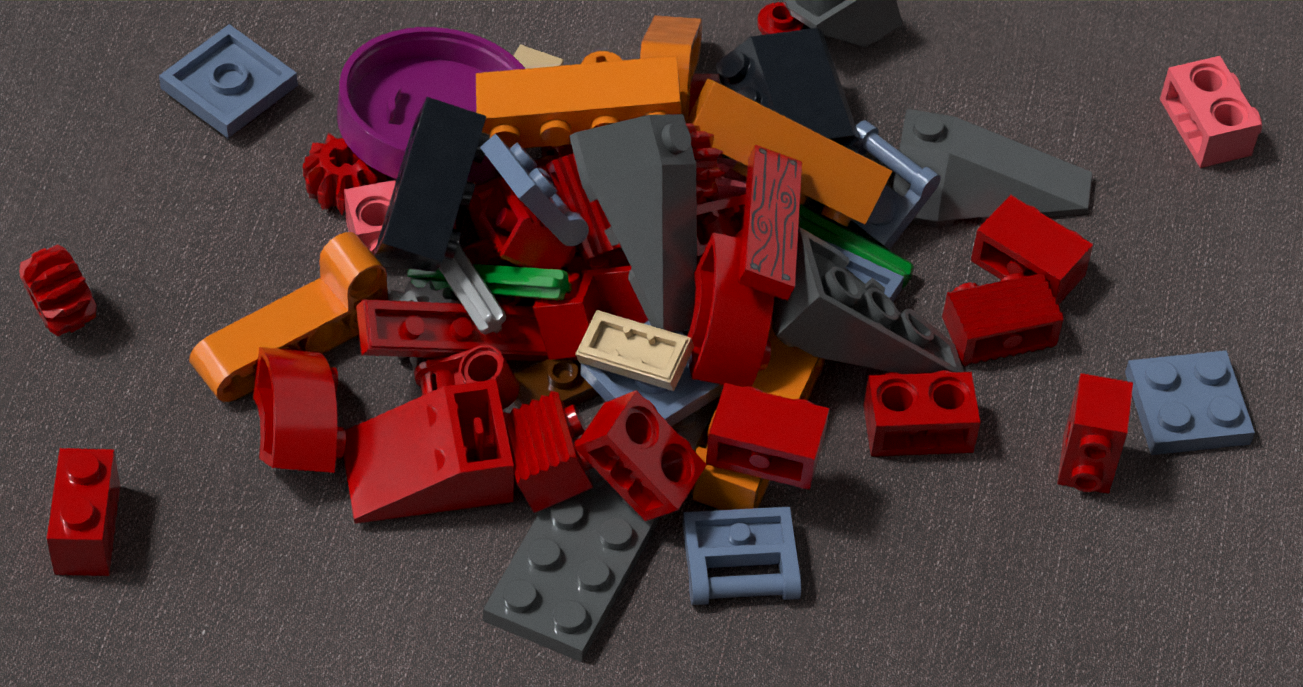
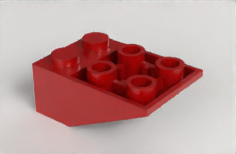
[343,379,514,524]

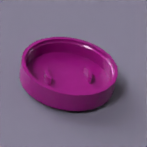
[337,27,527,184]

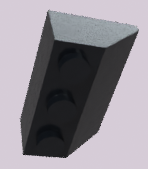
[715,28,860,148]
[374,97,490,272]

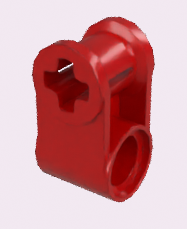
[414,345,519,409]

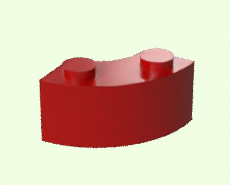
[687,233,775,387]
[253,347,346,473]

